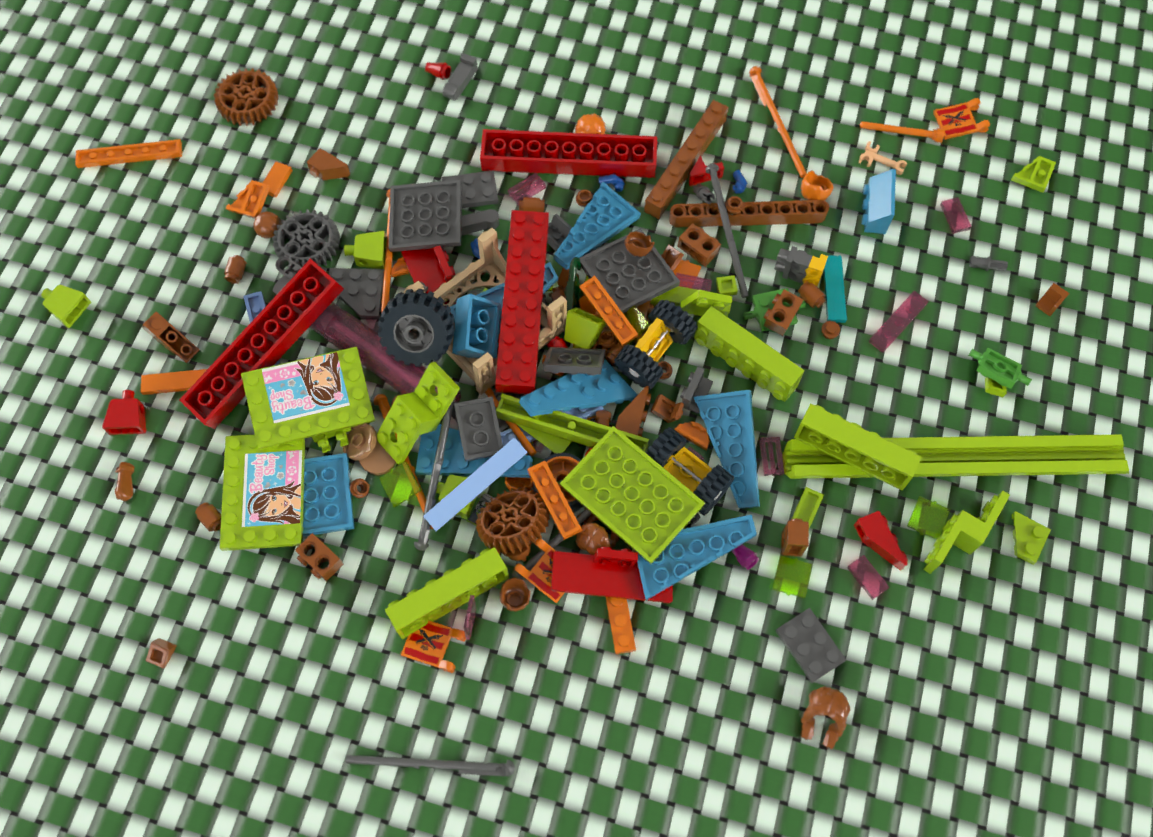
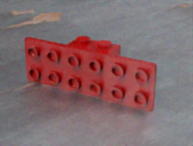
[401,245,457,314]
[551,547,673,603]

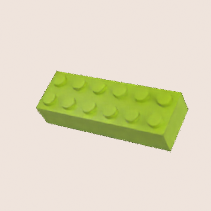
[694,306,805,402]
[794,403,922,491]
[385,547,509,640]

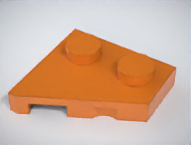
[226,180,270,218]

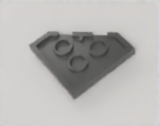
[329,268,384,320]

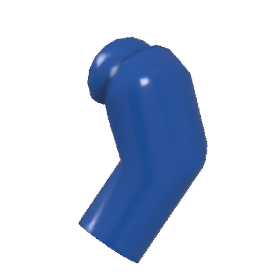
[732,170,747,194]
[599,174,625,192]
[470,238,480,259]

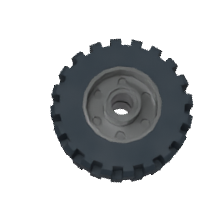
[377,289,455,367]

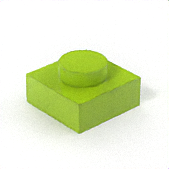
[716,275,738,296]
[985,377,1007,398]

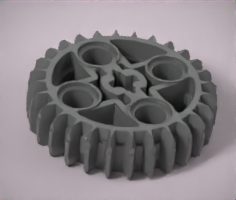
[272,209,340,267]

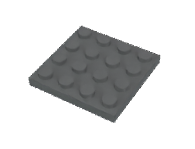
[389,180,462,252]
[579,228,680,314]

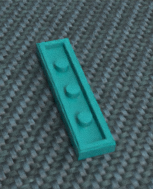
[823,255,847,323]

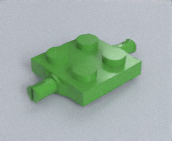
[743,288,806,331]
[968,348,1032,389]

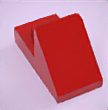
[689,156,724,186]

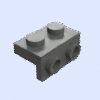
[547,214,572,251]
[680,366,713,414]

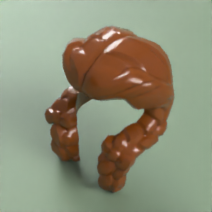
[576,514,619,555]
[801,686,850,749]

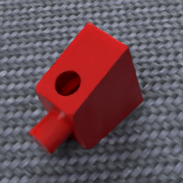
[102,390,146,435]

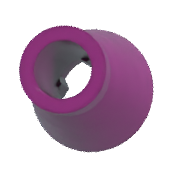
[731,544,759,570]

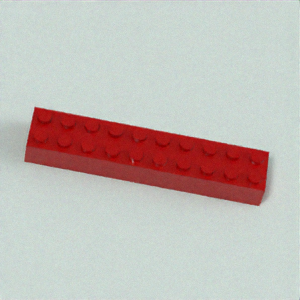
[480,129,657,178]
[495,210,549,394]
[179,258,344,429]

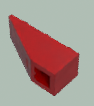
[854,511,908,571]

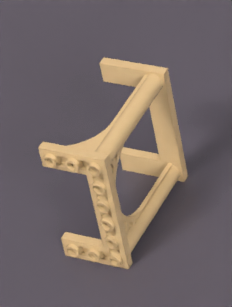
[403,228,567,395]

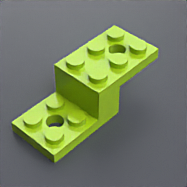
[377,362,460,464]
[923,491,1010,574]

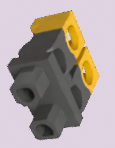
[774,246,828,287]

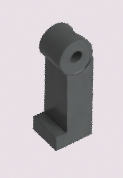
[443,53,478,101]
[462,209,500,236]

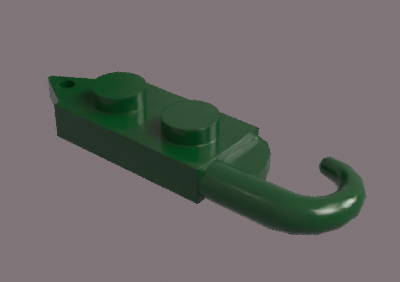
[564,257,581,312]

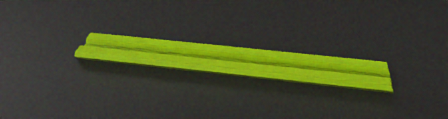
[782,434,1129,479]

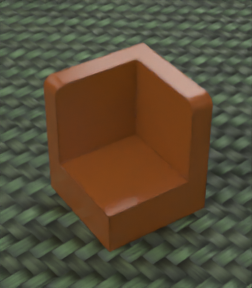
[1035,283,1069,316]

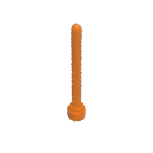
[860,121,945,143]

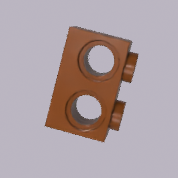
[678,223,721,267]
[763,289,804,336]
[781,518,809,557]
[295,533,344,582]

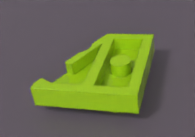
[1011,156,1056,193]
[681,290,732,310]
[1011,511,1051,565]

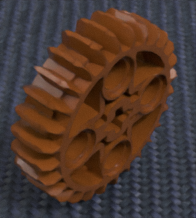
[214,68,279,126]
[476,487,550,555]

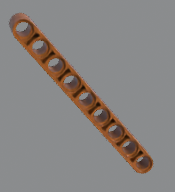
[669,200,829,227]

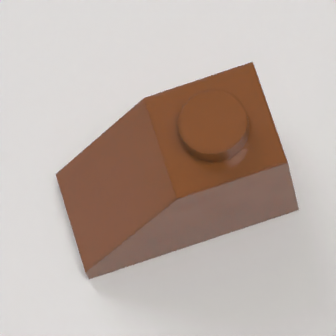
[307,148,350,180]

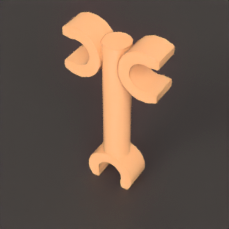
[859,141,907,175]

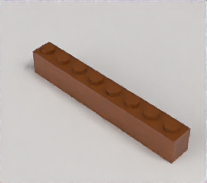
[644,100,728,219]

